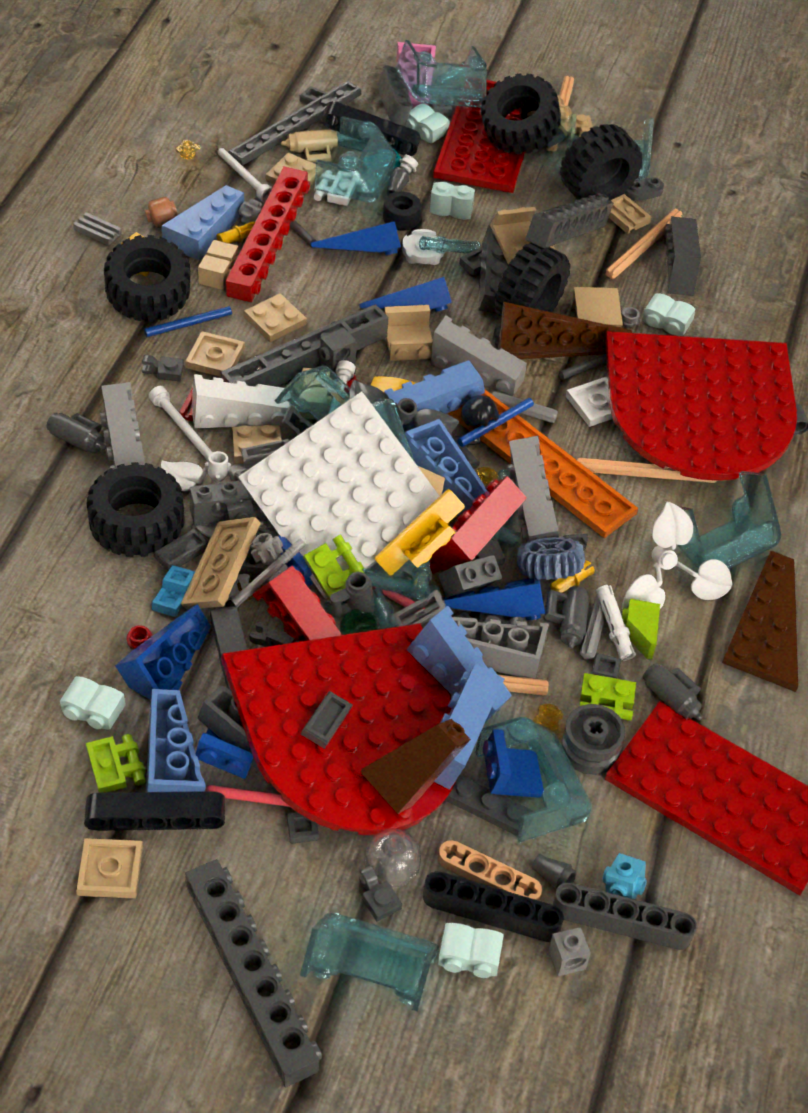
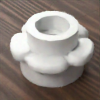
[399,155,418,173]

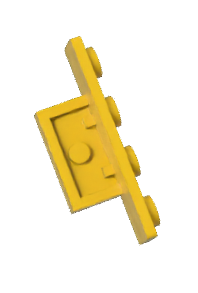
[374,489,465,576]

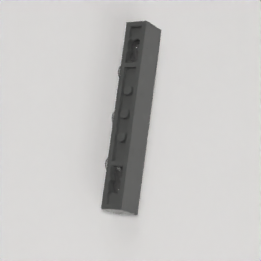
[221,304,389,387]

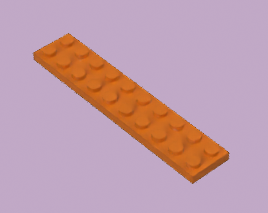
[447,389,638,538]

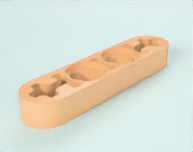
[438,840,542,901]

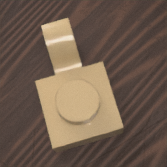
[570,114,593,137]

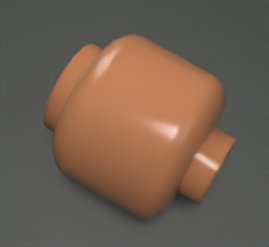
[145,197,178,228]

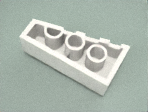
[192,374,290,428]

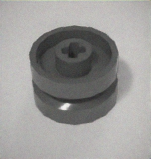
[561,704,625,775]

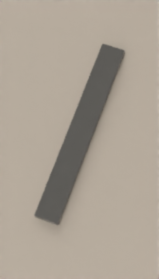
[228,81,362,166]

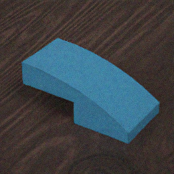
[152,565,195,617]

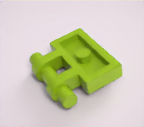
[303,535,364,601]
[579,673,636,721]
[86,734,146,793]

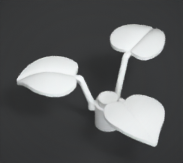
[161,451,245,537]
[622,502,732,609]

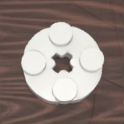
[402,229,445,265]

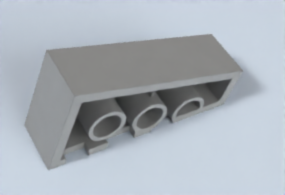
[431,315,527,396]
[100,382,145,470]
[507,436,559,541]
[452,617,549,679]

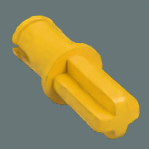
[216,221,255,244]
[550,560,595,593]

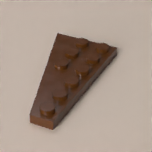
[498,302,632,359]
[722,551,798,692]

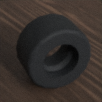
[383,191,422,231]

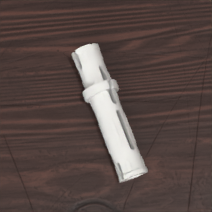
[596,585,636,661]

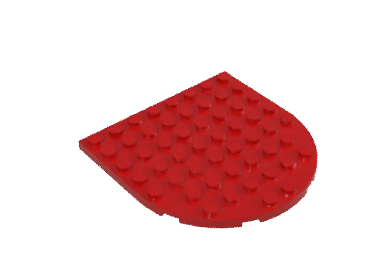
[606,331,797,481]
[221,623,458,835]

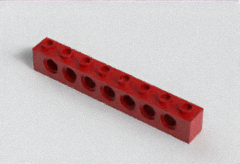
[226,166,310,303]

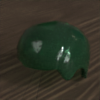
[340,609,382,635]

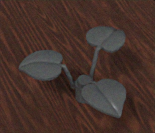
[349,380,459,438]

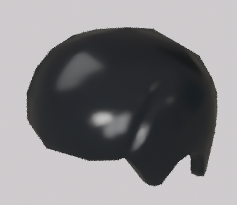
[461,395,499,426]

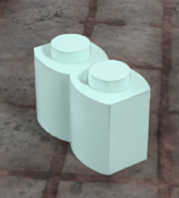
[404,103,450,143]
[430,182,475,219]
[642,293,695,336]
[60,676,126,730]
[438,923,504,978]

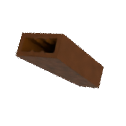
[361,719,471,814]

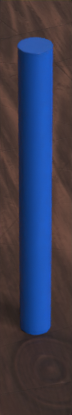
[144,306,232,337]
[457,398,534,447]

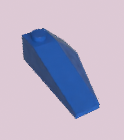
[311,221,401,256]
[358,277,452,312]
[441,578,545,621]
[115,604,211,700]

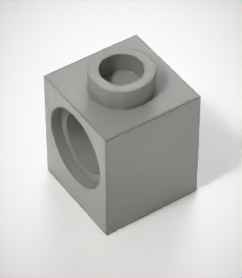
[549,927,591,976]

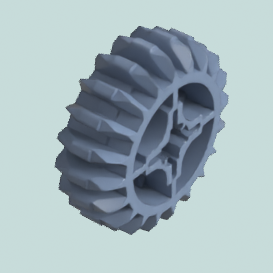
[517,537,585,580]

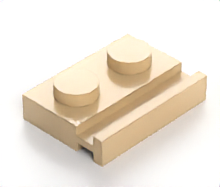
[609,194,652,234]

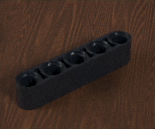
[322,101,420,156]
[84,792,225,831]
[423,871,564,942]

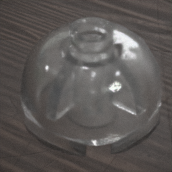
[364,828,422,888]

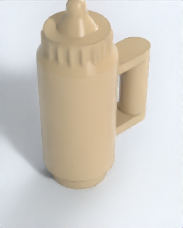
[281,129,338,163]

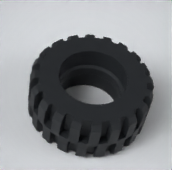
[481,73,561,154]
[560,124,643,200]
[104,235,191,322]
[494,242,570,318]
[87,462,184,558]

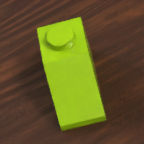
[621,599,660,660]

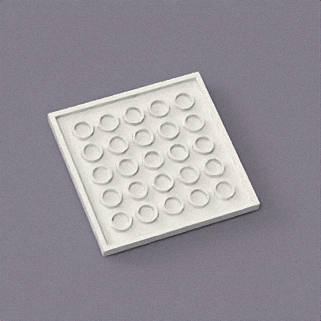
[239,392,440,599]

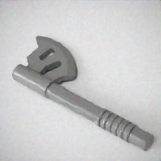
[227,538,306,608]

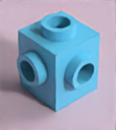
[602,853,647,899]

